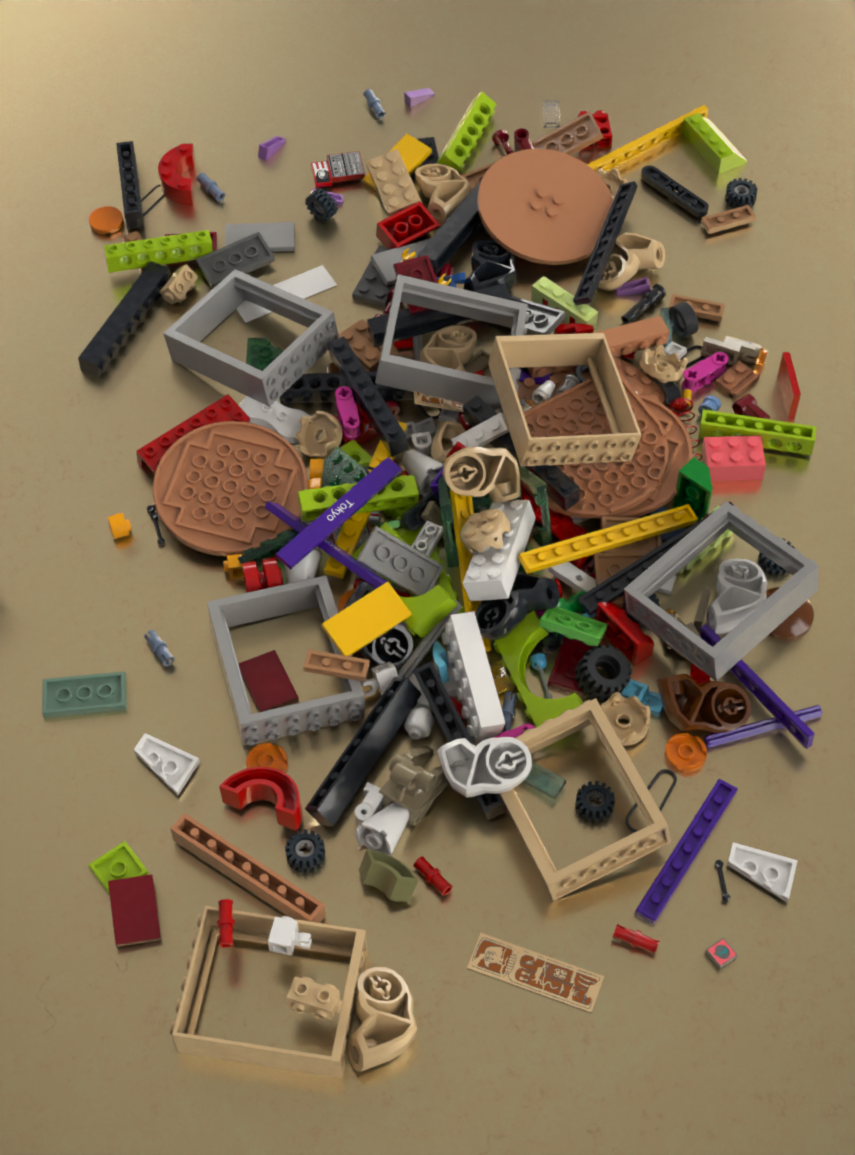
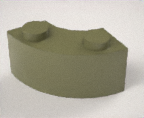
[359,849,418,902]

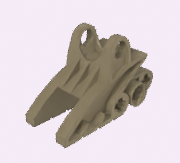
[379,745,449,826]

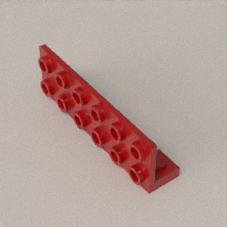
[136,394,250,474]
[509,483,594,570]

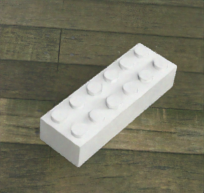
[463,500,536,601]
[442,612,506,745]

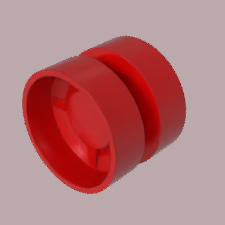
[242,557,284,593]

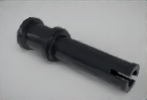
[621,284,666,325]

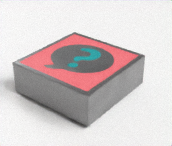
[705,938,738,970]

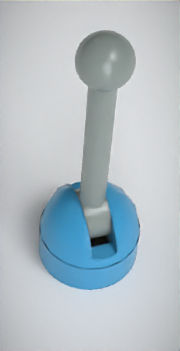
[529,653,552,699]

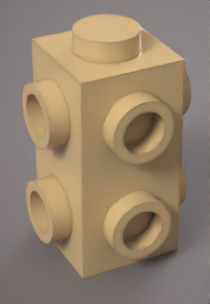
[159,264,198,305]
[287,977,343,1020]

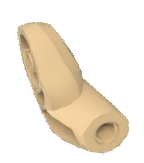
[419,325,477,372]

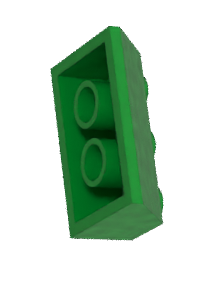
[673,457,713,522]

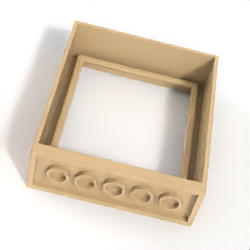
[488,333,641,466]
[499,698,671,901]
[170,906,367,1078]

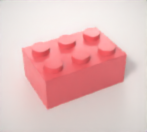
[701,436,766,481]

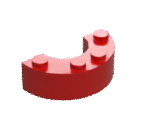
[158,143,195,206]
[219,767,303,831]

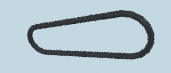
[626,769,677,832]

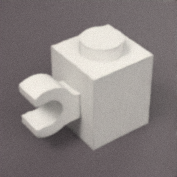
[361,662,398,696]

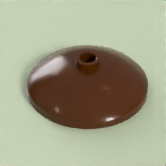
[766,587,814,639]

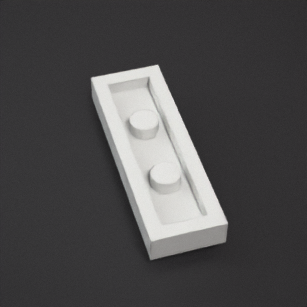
[451,413,509,447]

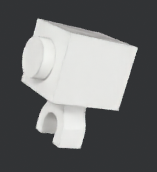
[268,916,312,956]

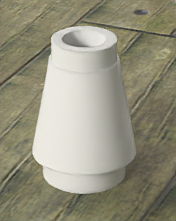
[532,380,555,405]

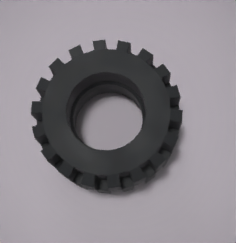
[575,644,632,702]

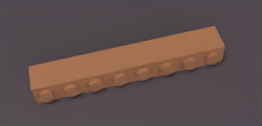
[526,316,670,379]
[171,813,326,923]

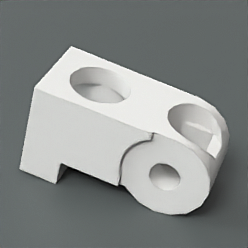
[355,782,384,826]

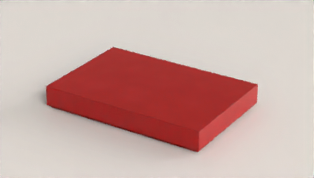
[777,352,801,419]

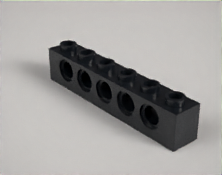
[116,141,144,229]

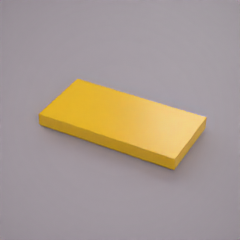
[362,133,432,191]
[321,582,412,656]

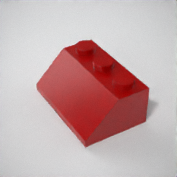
[376,201,440,249]
[596,602,654,667]

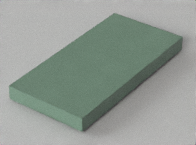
[42,671,127,718]

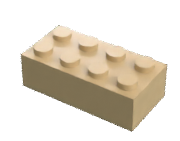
[366,149,422,217]

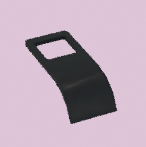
[641,368,681,404]

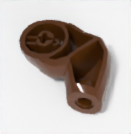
[656,674,751,734]

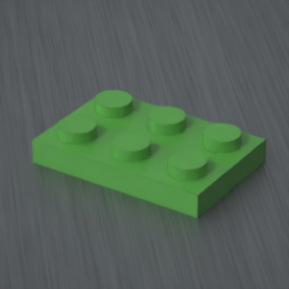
[539,606,608,646]

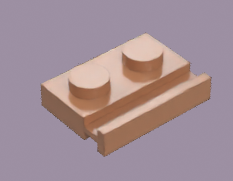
[715,361,760,399]

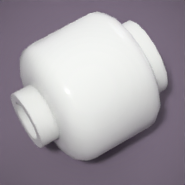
[404,707,435,739]

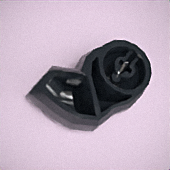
[464,239,517,292]
[475,572,560,640]
[343,581,413,668]

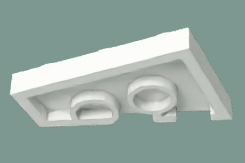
[134,733,200,796]
[727,842,798,903]

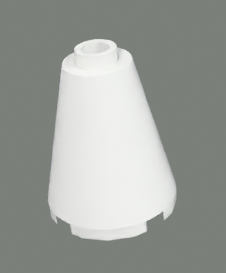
[402,450,444,497]
[284,548,322,584]
[355,802,410,855]

